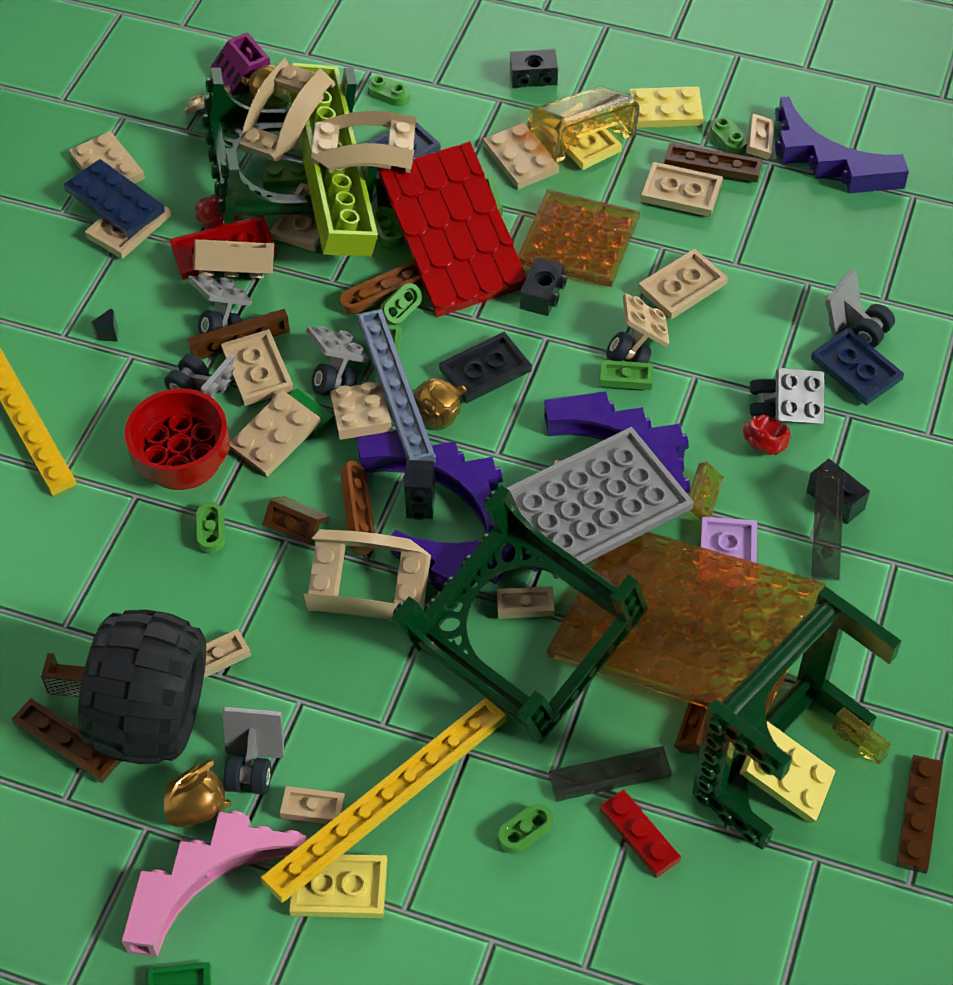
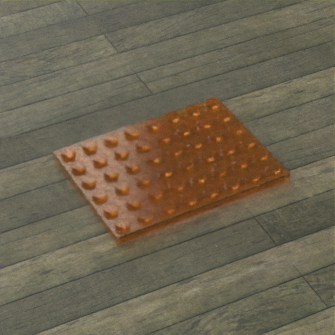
[547,532,826,715]

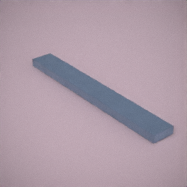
[357,309,436,463]

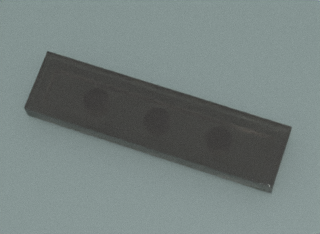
[811,470,845,581]
[549,746,672,802]

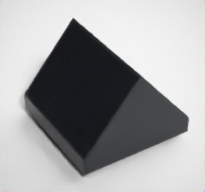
[91,308,118,342]

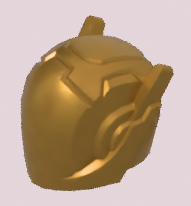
[241,65,290,109]
[413,378,467,430]
[164,759,232,827]

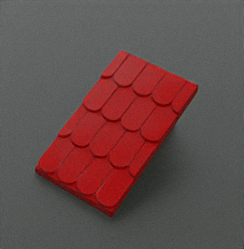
[379,141,527,317]

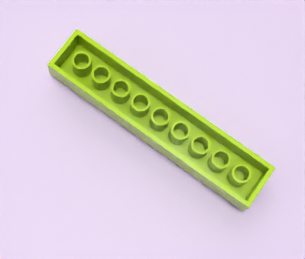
[288,63,378,256]

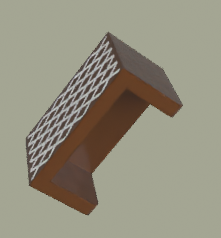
[41,653,85,697]

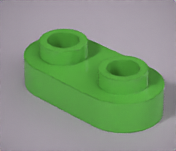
[368,75,410,106]
[710,117,747,155]
[372,206,404,247]
[380,283,422,325]
[196,502,226,553]
[498,804,553,854]

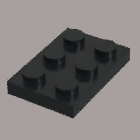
[439,331,532,404]

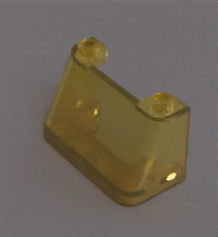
[527,86,640,162]

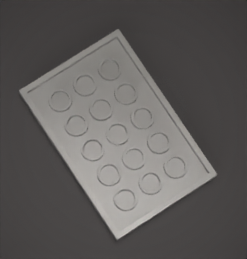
[507,427,694,579]

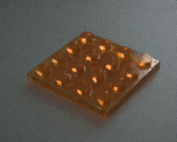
[518,189,640,287]

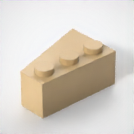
[193,240,274,278]

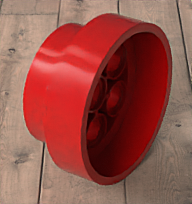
[124,389,230,490]

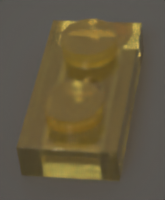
[688,461,724,521]
[833,707,891,765]

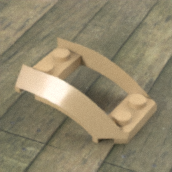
[240,57,335,162]
[310,111,417,173]
[303,529,431,620]

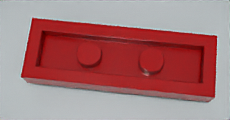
[600,789,681,878]

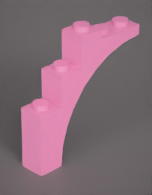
[122,811,307,957]

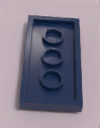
[64,159,165,238]

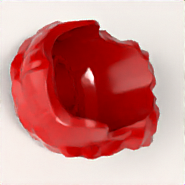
[195,194,238,229]
[743,415,791,455]

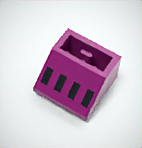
[210,32,271,96]

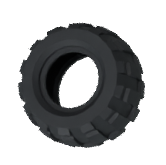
[78,609,206,764]

